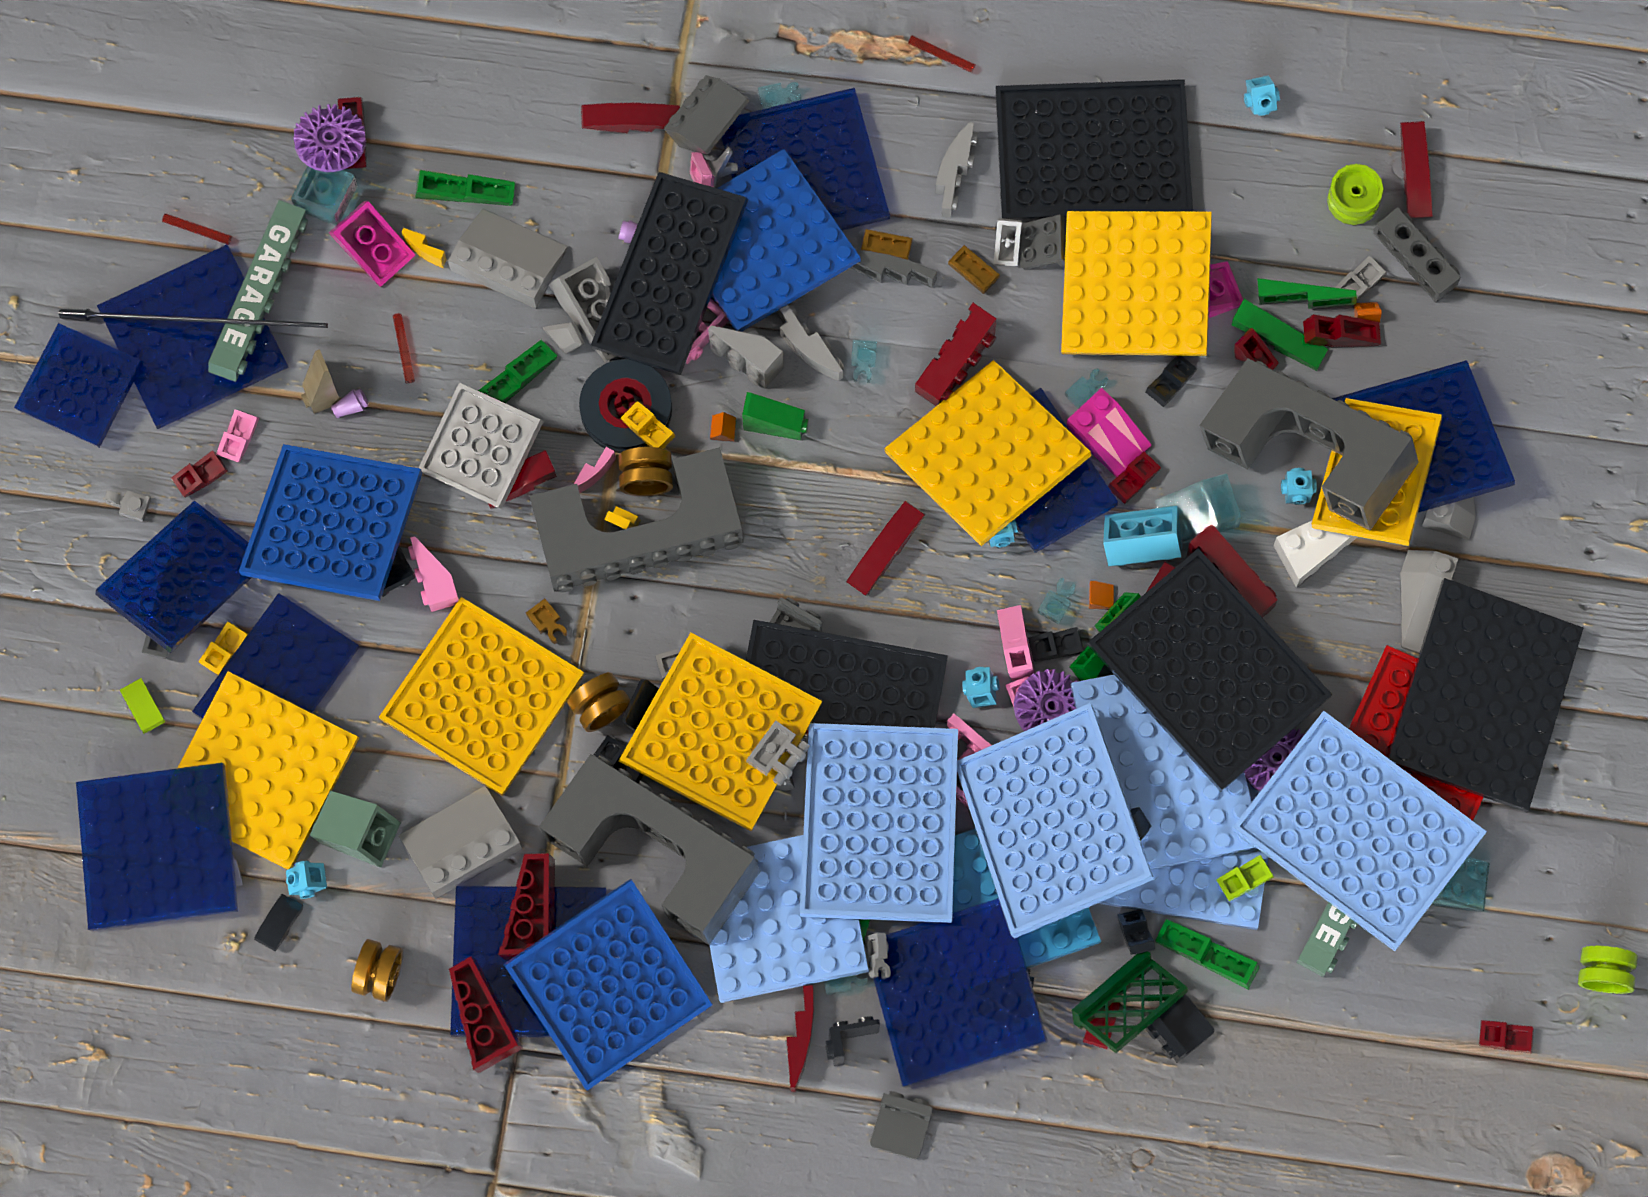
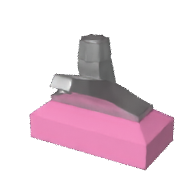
[690,147,738,187]

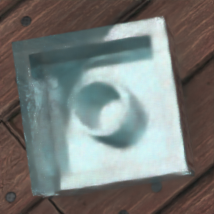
[291,166,358,226]

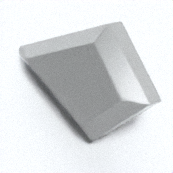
[543,322,585,354]

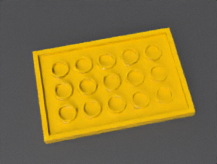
[1311,398,1442,546]

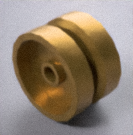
[618,447,673,496]
[567,672,630,732]
[351,939,403,1002]

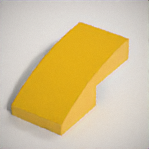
[402,228,447,268]
[621,401,675,449]
[604,506,641,529]
[198,621,250,675]

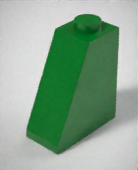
[742,392,809,440]

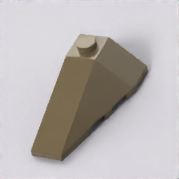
[301,349,340,414]

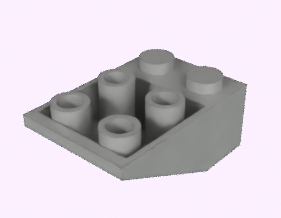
[708,325,784,389]

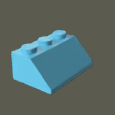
[1103,506,1182,566]

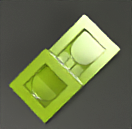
[120,678,165,734]
[1216,855,1274,902]

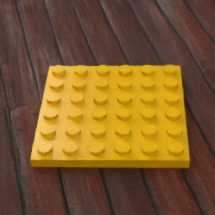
[1061,211,1212,356]
[884,360,1091,546]
[379,597,585,796]
[619,632,822,832]
[159,671,359,870]

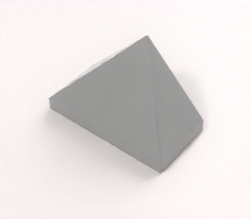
[994,218,1022,266]

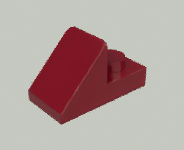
[1235,328,1279,370]

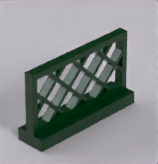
[1072,951,1188,1053]

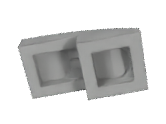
[1335,256,1387,301]

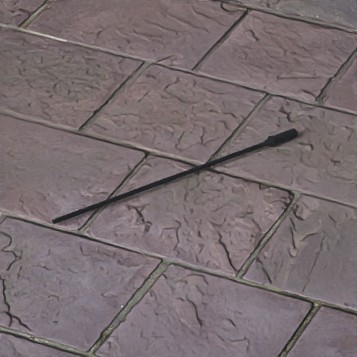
[59,309,328,328]

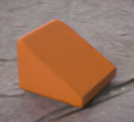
[1089,581,1114,609]

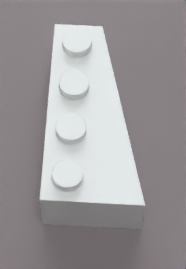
[1274,521,1358,588]

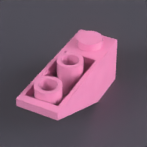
[408,536,459,612]
[997,605,1035,681]

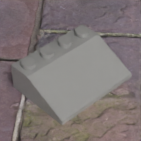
[448,209,568,309]
[398,786,522,899]

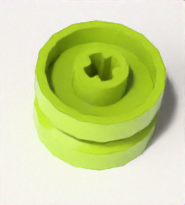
[1327,164,1383,225]
[1578,946,1638,994]

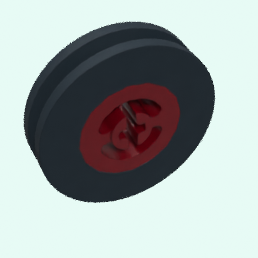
[579,359,672,453]

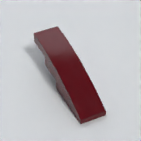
[581,103,680,133]
[1400,121,1432,218]
[846,501,926,596]
[786,985,814,1092]

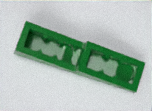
[415,170,515,206]
[1257,278,1357,309]
[1232,299,1328,371]
[478,340,557,403]
[1069,592,1141,681]
[1155,919,1259,990]

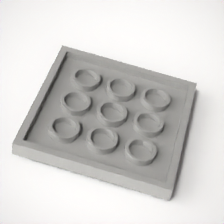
[419,382,544,509]

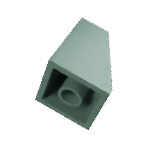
[310,791,401,868]

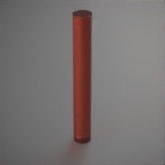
[908,35,976,73]
[162,213,232,245]
[392,313,415,383]

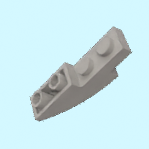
[935,122,978,218]
[776,304,844,381]

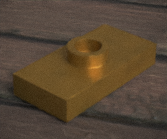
[861,229,912,260]
[948,245,1000,294]

